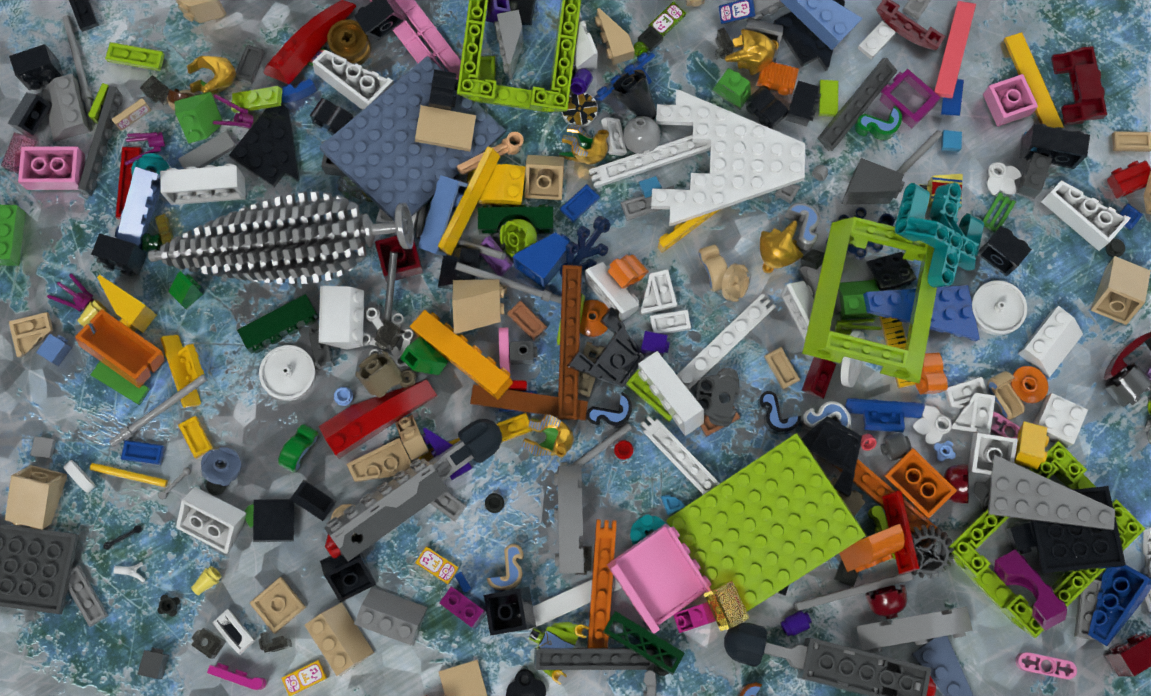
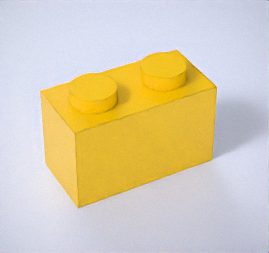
[1014,421,1049,469]

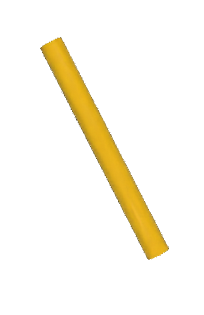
[90,463,168,488]

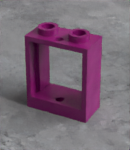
[879,69,941,129]
[439,586,487,629]

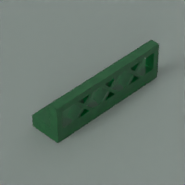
[603,611,685,675]

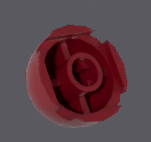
[943,464,969,504]
[865,585,908,619]

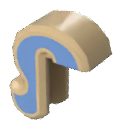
[698,244,728,292]
[987,371,1025,420]
[486,544,524,591]

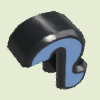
[758,391,801,435]
[586,392,632,429]

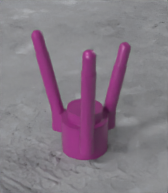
[213,94,253,129]
[125,132,165,165]
[47,274,94,312]

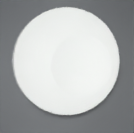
[971,281,1027,336]
[841,331,865,387]
[259,345,316,401]

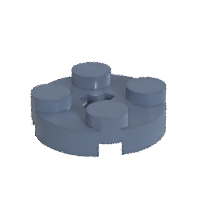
[201,447,241,486]

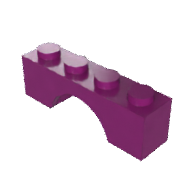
[994,550,1067,631]

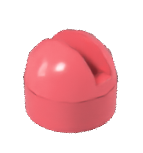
[860,433,877,451]

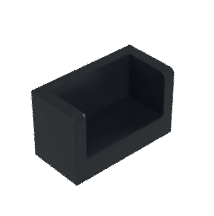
[290,480,337,521]

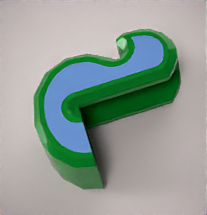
[855,106,902,140]
[278,424,319,473]

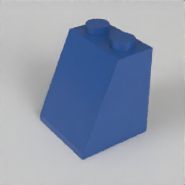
[513,232,570,289]

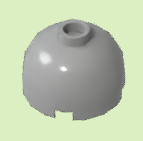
[624,116,661,154]

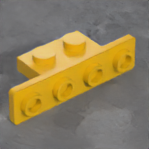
[160,335,204,408]

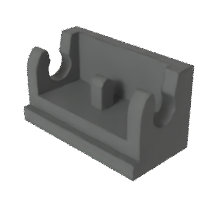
[309,328,335,370]

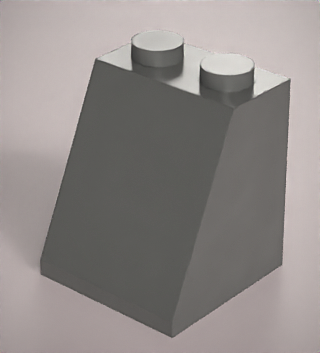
[841,158,905,205]

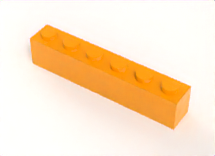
[409,310,513,400]

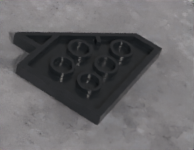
[773,0,845,71]
[229,104,300,188]

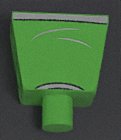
[712,68,751,110]

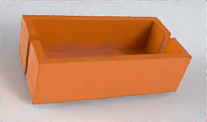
[75,309,165,389]

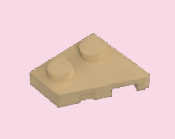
[9,312,53,358]

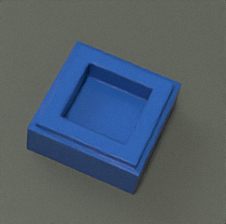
[1119,204,1143,230]
[455,572,473,593]

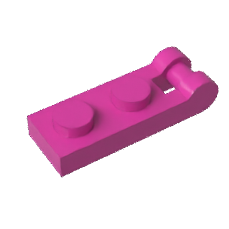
[207,662,267,690]

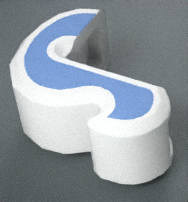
[801,401,851,430]

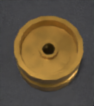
[327,19,371,65]

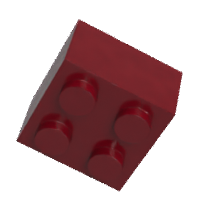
[375,235,423,282]
[1105,633,1151,677]

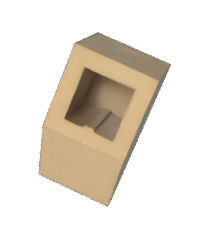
[395,415,429,460]

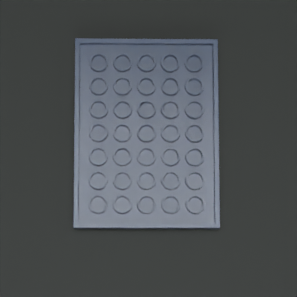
[320,56,506,221]

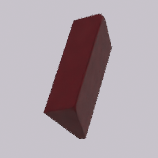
[802,357,836,399]

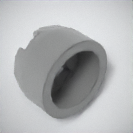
[812,165,828,181]

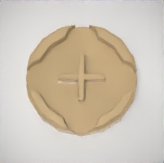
[722,263,749,302]

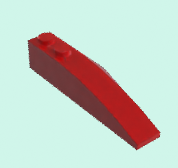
[263,0,356,84]
[318,379,437,459]

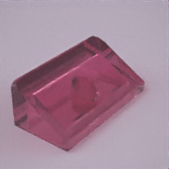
[1,132,37,174]

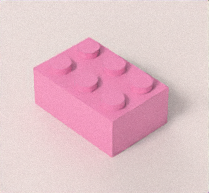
[18,147,85,190]

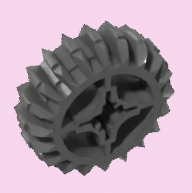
[911,524,954,579]

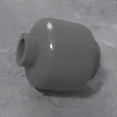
[880,433,911,460]

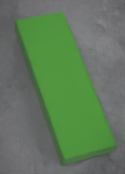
[90,361,150,405]

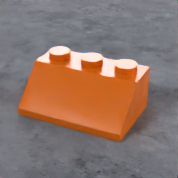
[883,448,957,519]

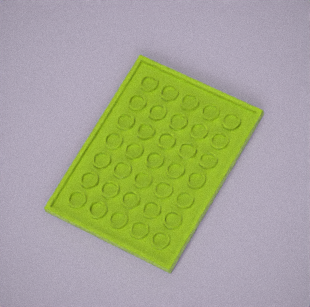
[666,433,866,622]

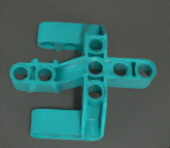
[895,182,984,288]

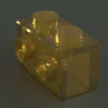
[704,581,749,631]

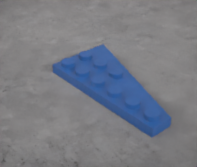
[863,285,980,342]

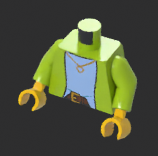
[528,622,589,685]

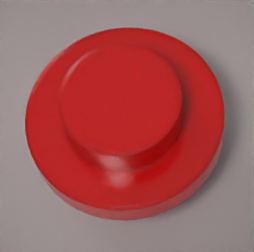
[614,440,633,460]

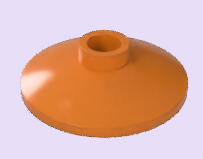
[580,300,609,337]
[1011,366,1048,403]

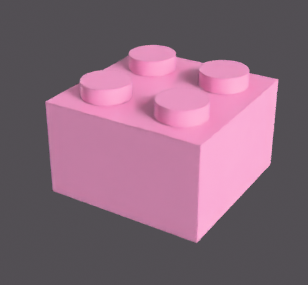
[983,74,1038,127]

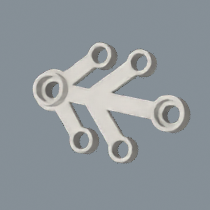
[363,307,414,371]

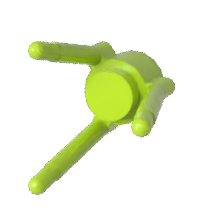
[835,319,882,335]

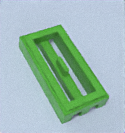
[982,193,1016,232]

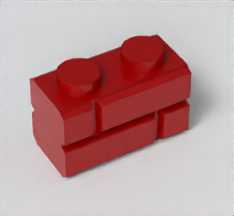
[1107,160,1151,199]

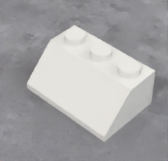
[585,262,639,322]
[781,281,831,341]
[318,286,364,350]
[1018,306,1083,378]
[176,487,246,554]

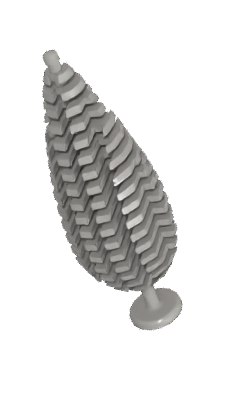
[148,191,414,284]

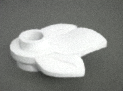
[987,162,1022,196]
[912,406,952,444]

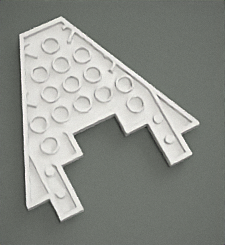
[651,90,805,226]

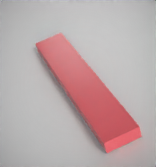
[934,1,976,99]

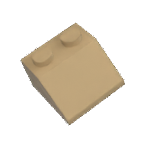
[176,0,226,23]
[525,155,565,200]

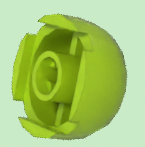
[499,219,537,257]

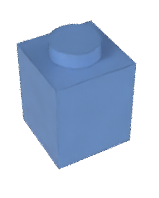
[36,334,72,367]

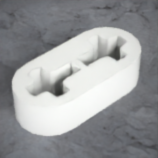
[63,460,96,493]

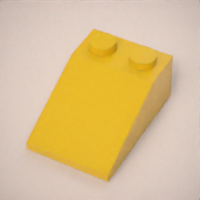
[467,164,526,207]
[97,274,157,333]

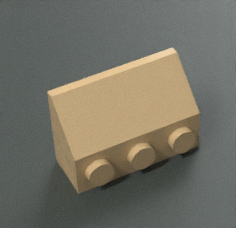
[304,602,375,676]

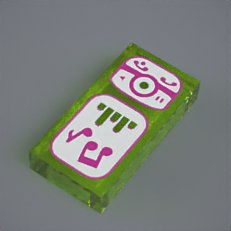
[648,2,686,37]

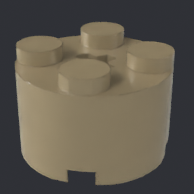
[356,351,402,398]

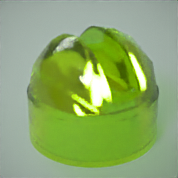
[633,41,649,57]

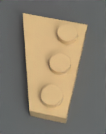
[346,438,412,482]

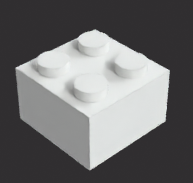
[1033,393,1088,448]
[968,432,1018,475]

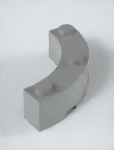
[554,466,584,573]
[856,606,973,653]

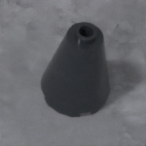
[612,70,657,120]

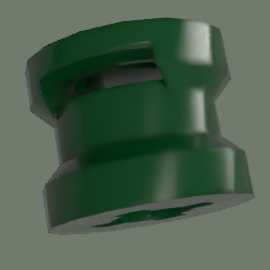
[142,233,163,252]

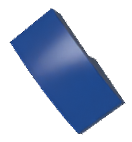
[281,78,317,104]
[941,79,964,116]

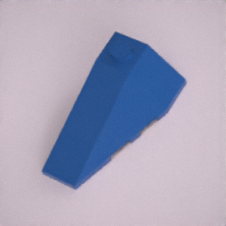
[1088,565,1151,646]

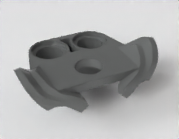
[694,368,740,427]

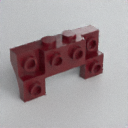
[1051,46,1108,125]

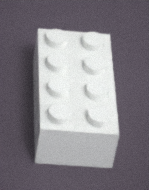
[160,164,246,205]

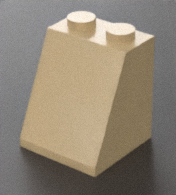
[1090,256,1151,325]
[452,279,504,334]
[5,465,67,530]

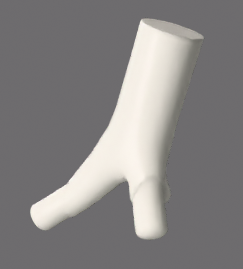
[114,562,145,582]

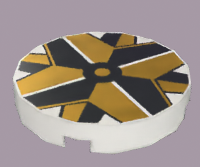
[561,93,598,128]

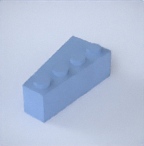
[780,0,863,50]
[418,175,469,256]

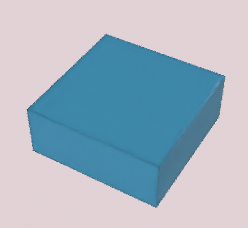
[941,130,962,152]
[639,176,662,198]

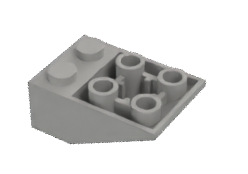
[495,10,524,80]

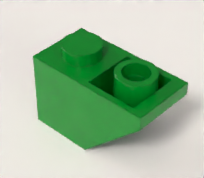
[168,271,203,309]
[400,336,448,375]

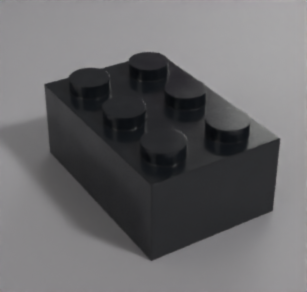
[1019,124,1090,169]

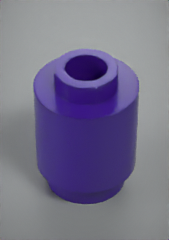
[570,69,593,95]
[780,610,812,637]

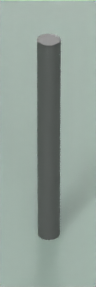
[383,251,398,327]

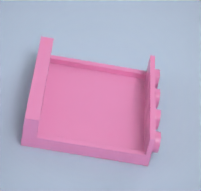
[606,524,713,634]

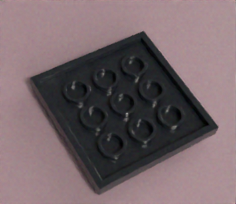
[1031,486,1126,575]

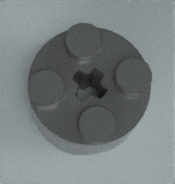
[1104,363,1151,407]

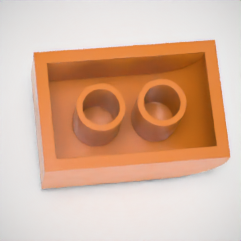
[839,524,904,573]

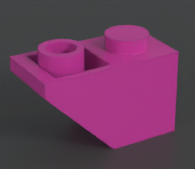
[673,599,723,633]

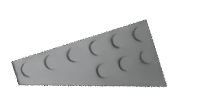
[988,454,1115,530]

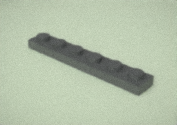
[817,58,897,151]
[78,86,123,196]
[534,648,655,670]

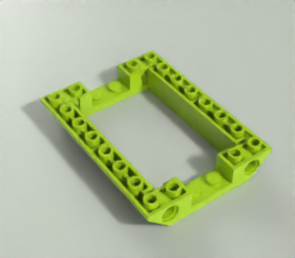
[457,0,581,113]
[802,217,937,383]
[948,441,1146,638]

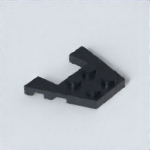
[567,307,645,388]
[802,416,862,497]

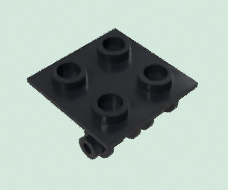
[866,252,917,291]

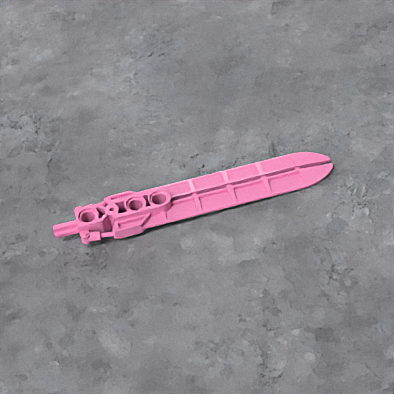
[370,0,461,79]

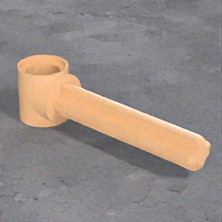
[457,132,524,175]

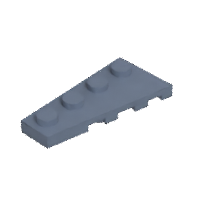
[912,636,973,696]

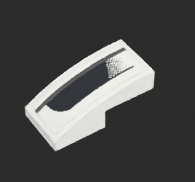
[212,609,255,655]

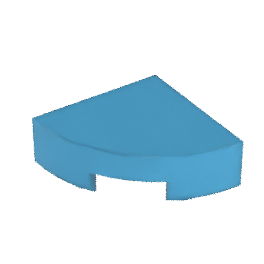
[660,495,685,516]

